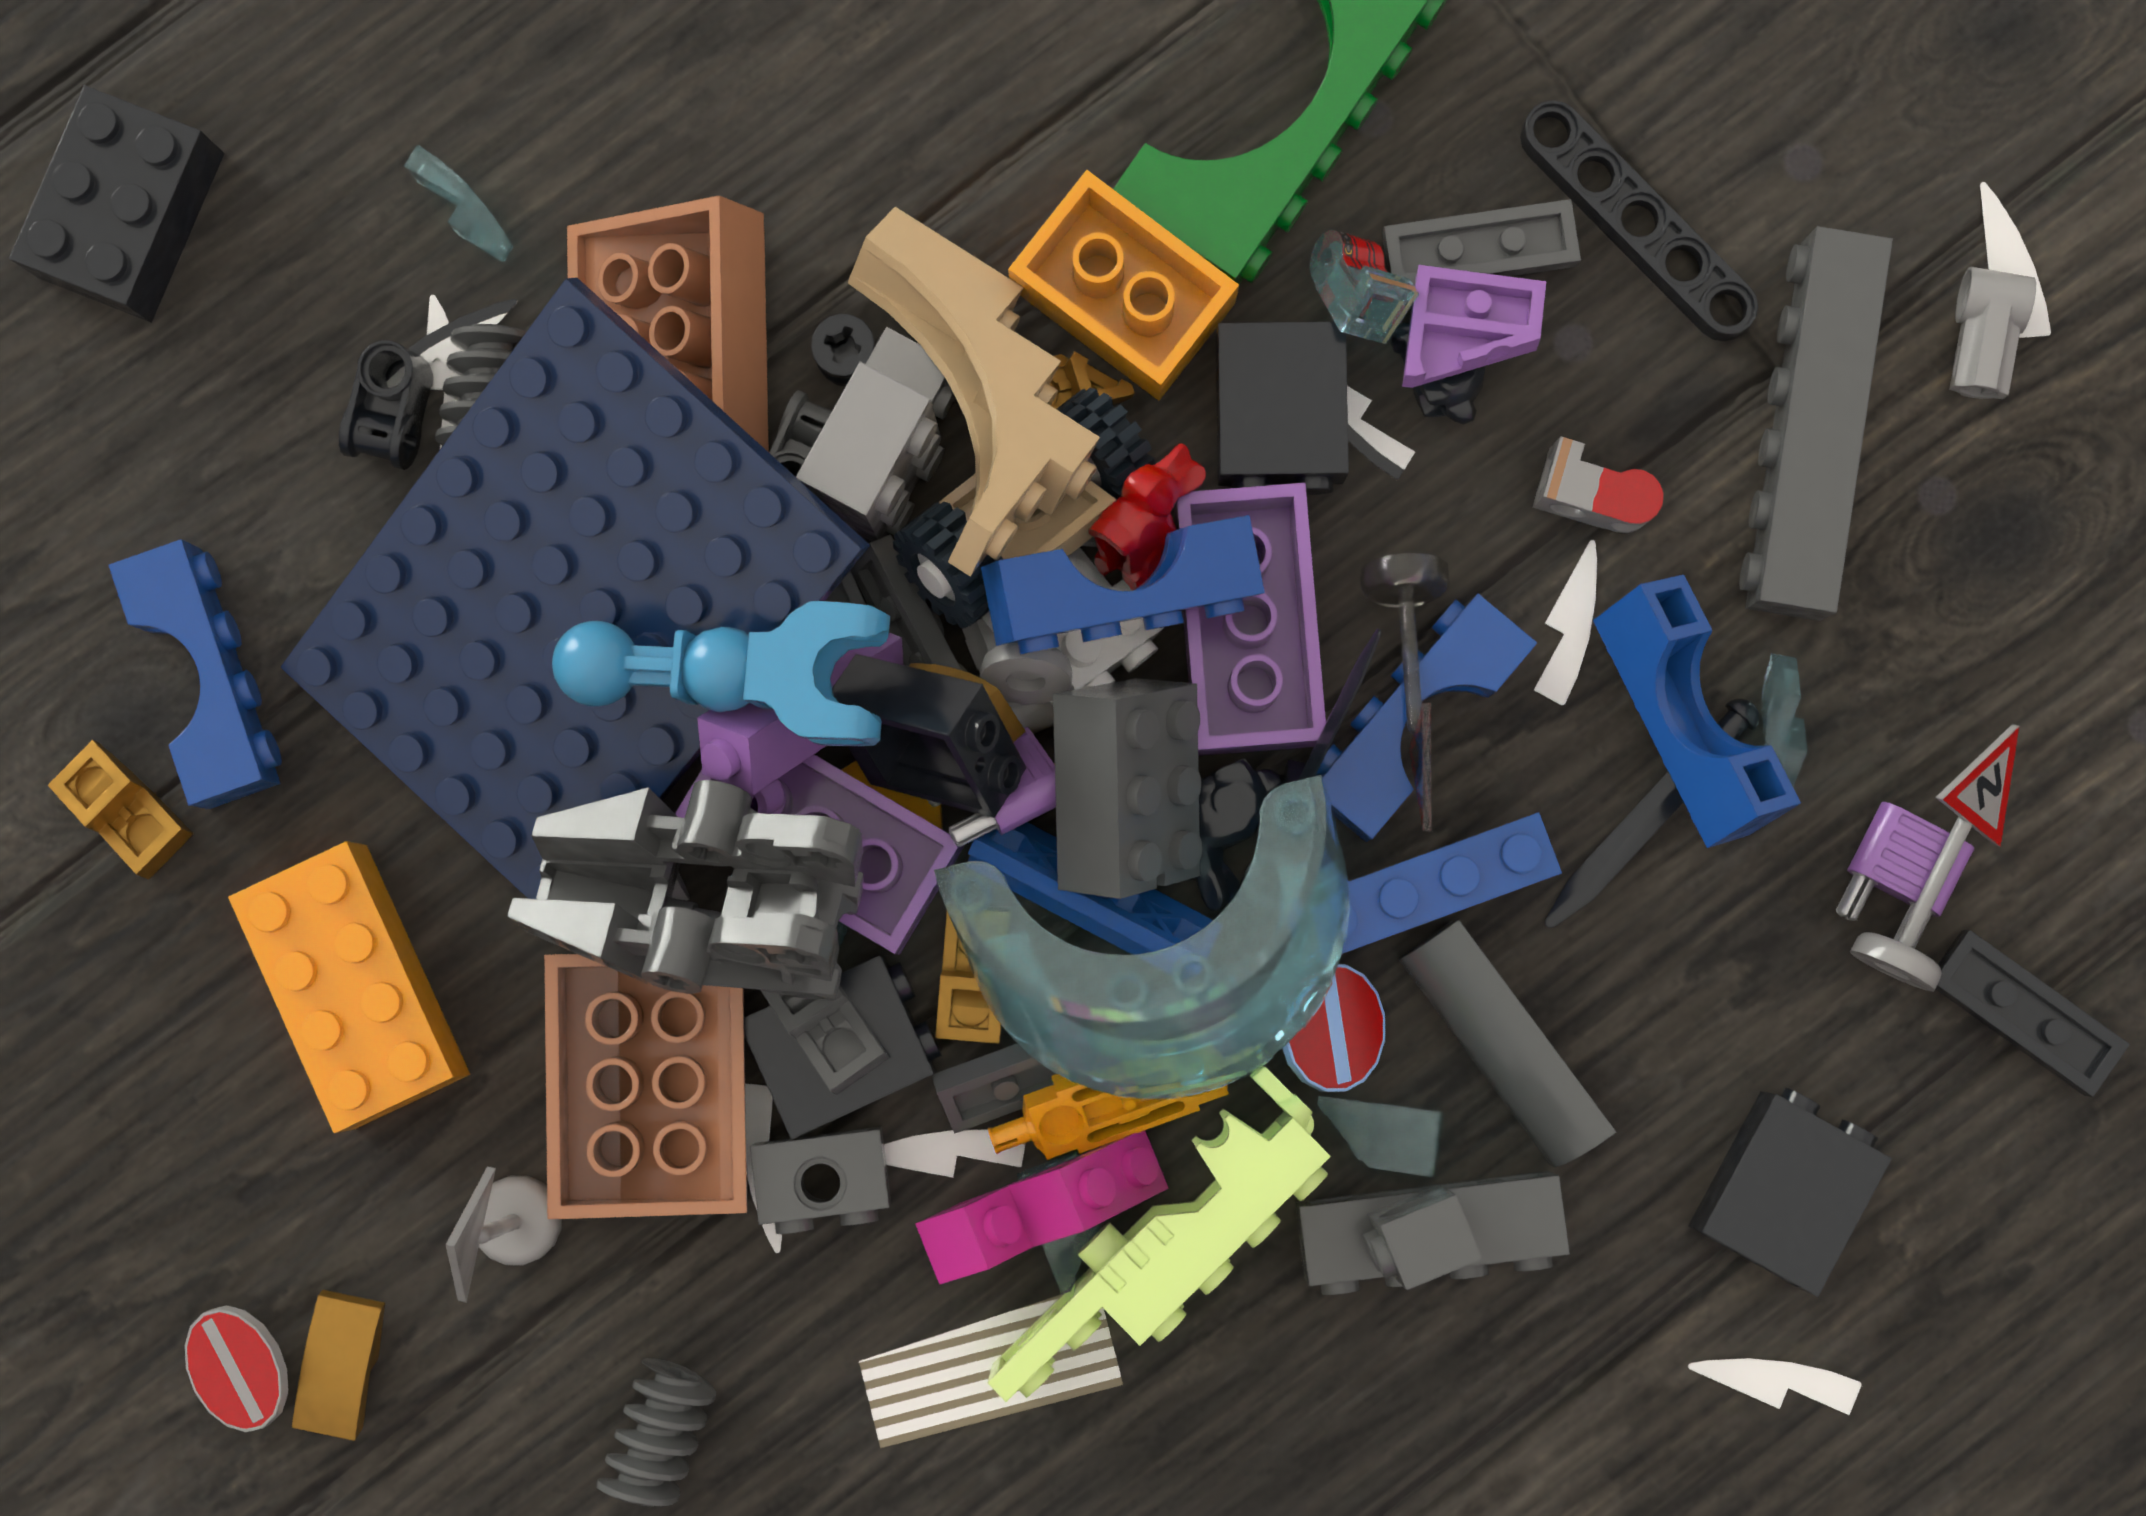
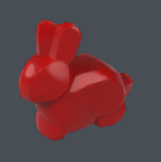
[1088,443,1206,591]

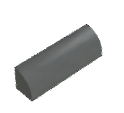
[1398,920,1616,1167]

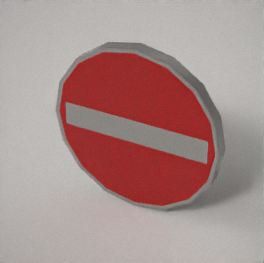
[184,1305,288,1432]

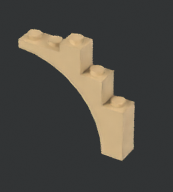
[848,207,1100,577]

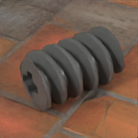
[435,324,526,446]
[596,1358,716,1507]

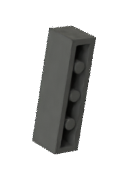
[1295,1171,1570,1295]

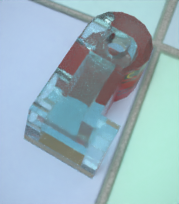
[1310,230,1419,344]

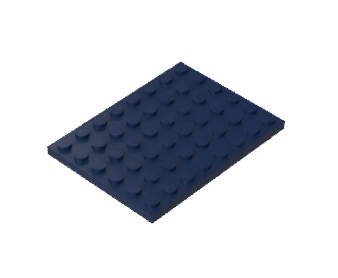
[281,278,870,899]

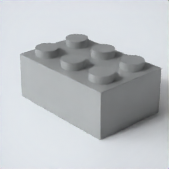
[796,362,945,542]

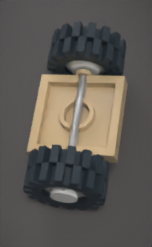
[893,388,1156,628]

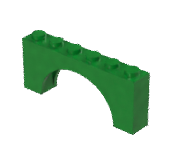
[1113,0,1447,284]

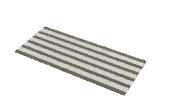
[859,1293,1123,1448]

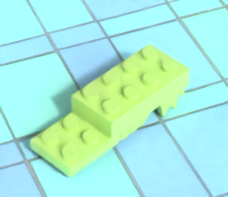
[987,1065,1331,1402]

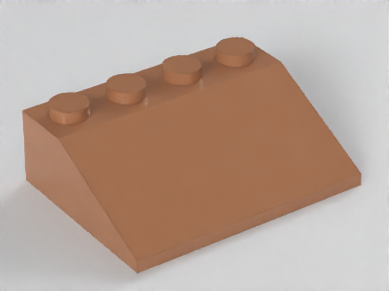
[567,196,769,452]
[544,954,747,1219]

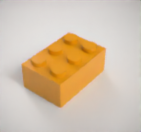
[1008,170,1239,401]

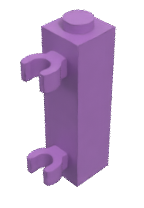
[697,633,903,814]

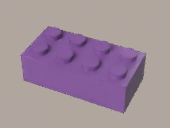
[1174,483,1326,756]
[675,754,965,955]

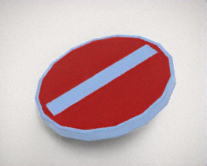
[1280,964,1385,1092]

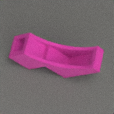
[915,1130,1169,1284]

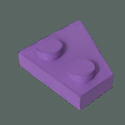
[1402,265,1546,388]

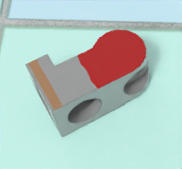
[1532,436,1663,533]

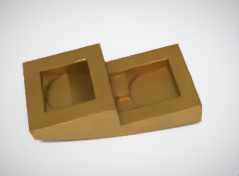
[48,740,193,880]
[935,903,1012,1044]
[292,1290,385,1441]

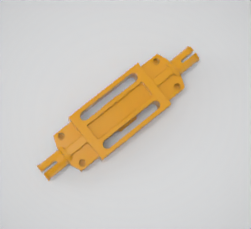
[987,1030,1264,1160]

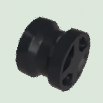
[811,314,876,386]

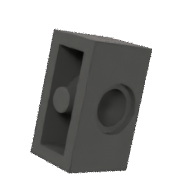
[750,1126,891,1234]
[1363,1185,1483,1290]

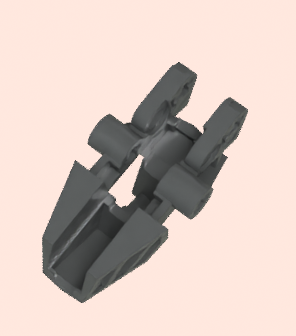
[507,780,863,1001]

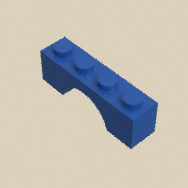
[981,515,1265,655]
[109,539,282,809]
[1593,575,1801,848]
[1312,594,1537,842]
[1290,812,1562,963]

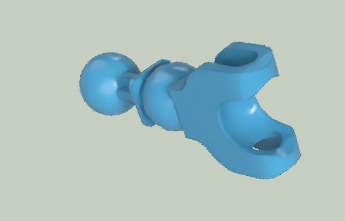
[552,601,891,746]

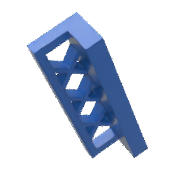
[966,822,1223,982]

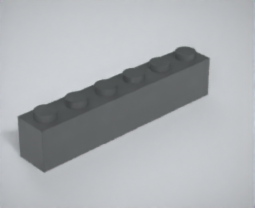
[1739,226,1893,621]

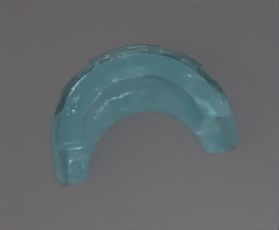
[934,775,1350,1100]

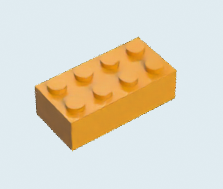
[228,841,471,1133]

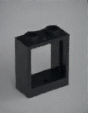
[832,654,1027,818]

